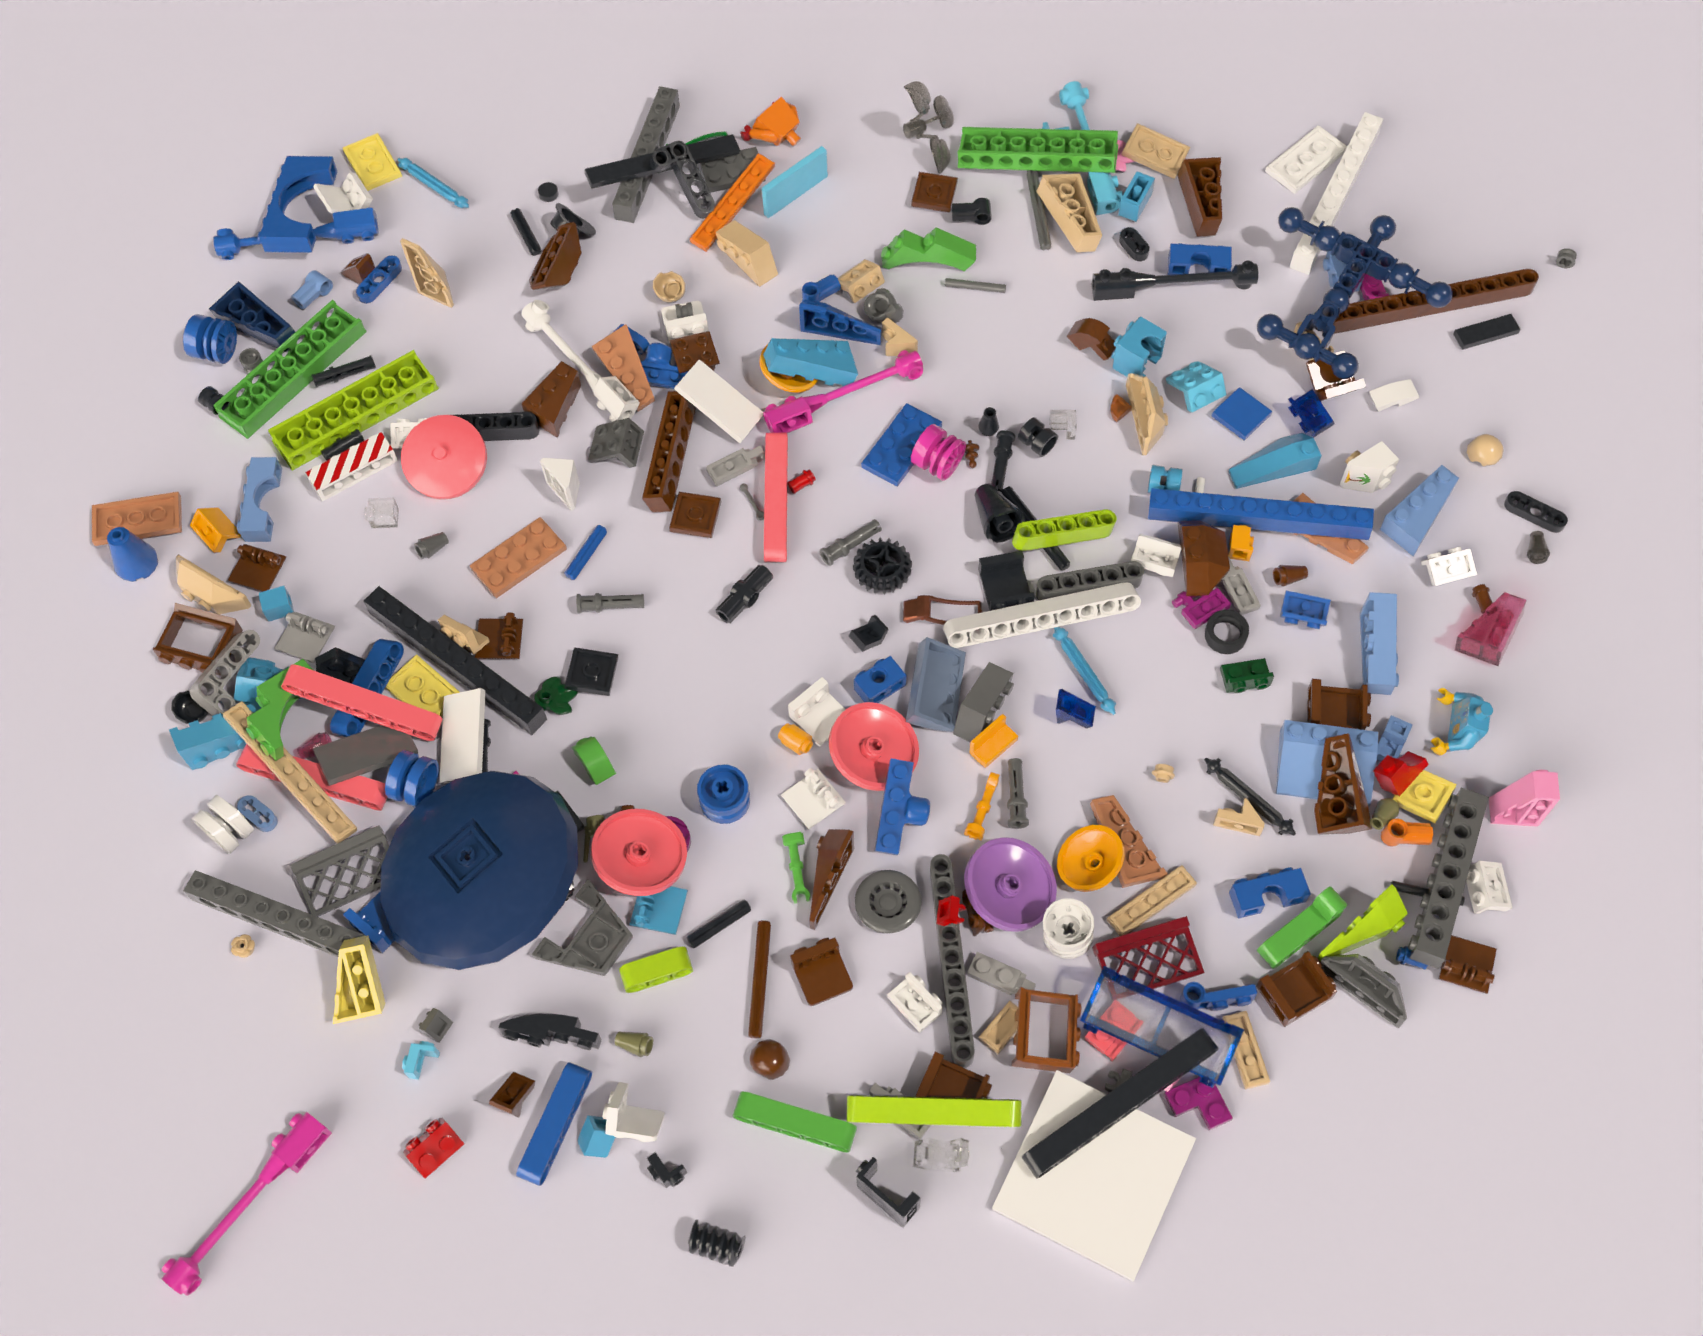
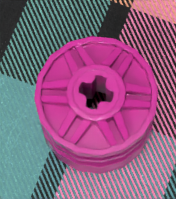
[911,424,966,481]

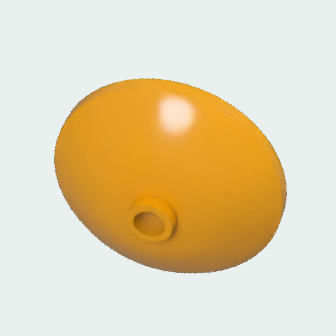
[759,344,818,393]
[1057,825,1125,892]

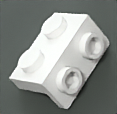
[1131,534,1182,577]
[887,972,942,1033]

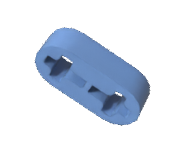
[237,795,278,832]

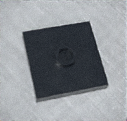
[565,647,618,696]

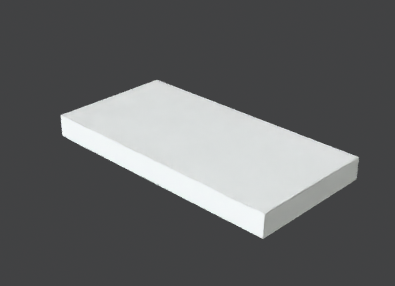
[1265,125,1348,194]
[674,360,763,443]
[439,688,485,785]

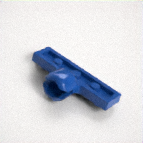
[641,343,688,389]
[874,758,930,855]

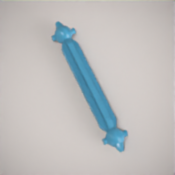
[397,158,469,208]
[1053,627,1116,715]

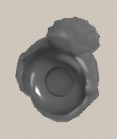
[864,288,904,323]

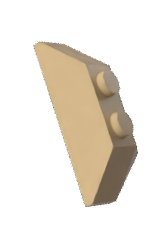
[1126,373,1168,455]
[176,554,252,614]

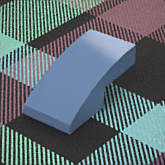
[1377,715,1413,761]

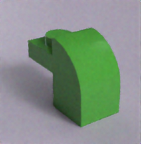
[571,736,616,785]

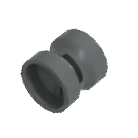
[239,348,263,377]

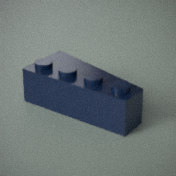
[209,281,300,352]

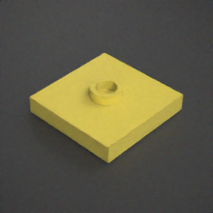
[1392,770,1457,823]

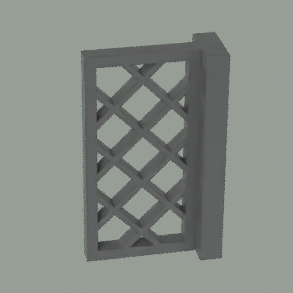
[290,825,389,917]

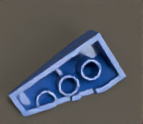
[799,300,881,345]

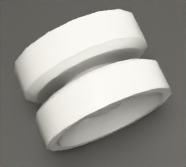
[192,795,254,854]

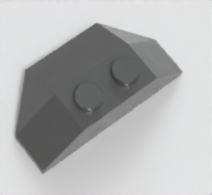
[1320,954,1407,1028]

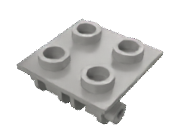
[274,612,335,663]

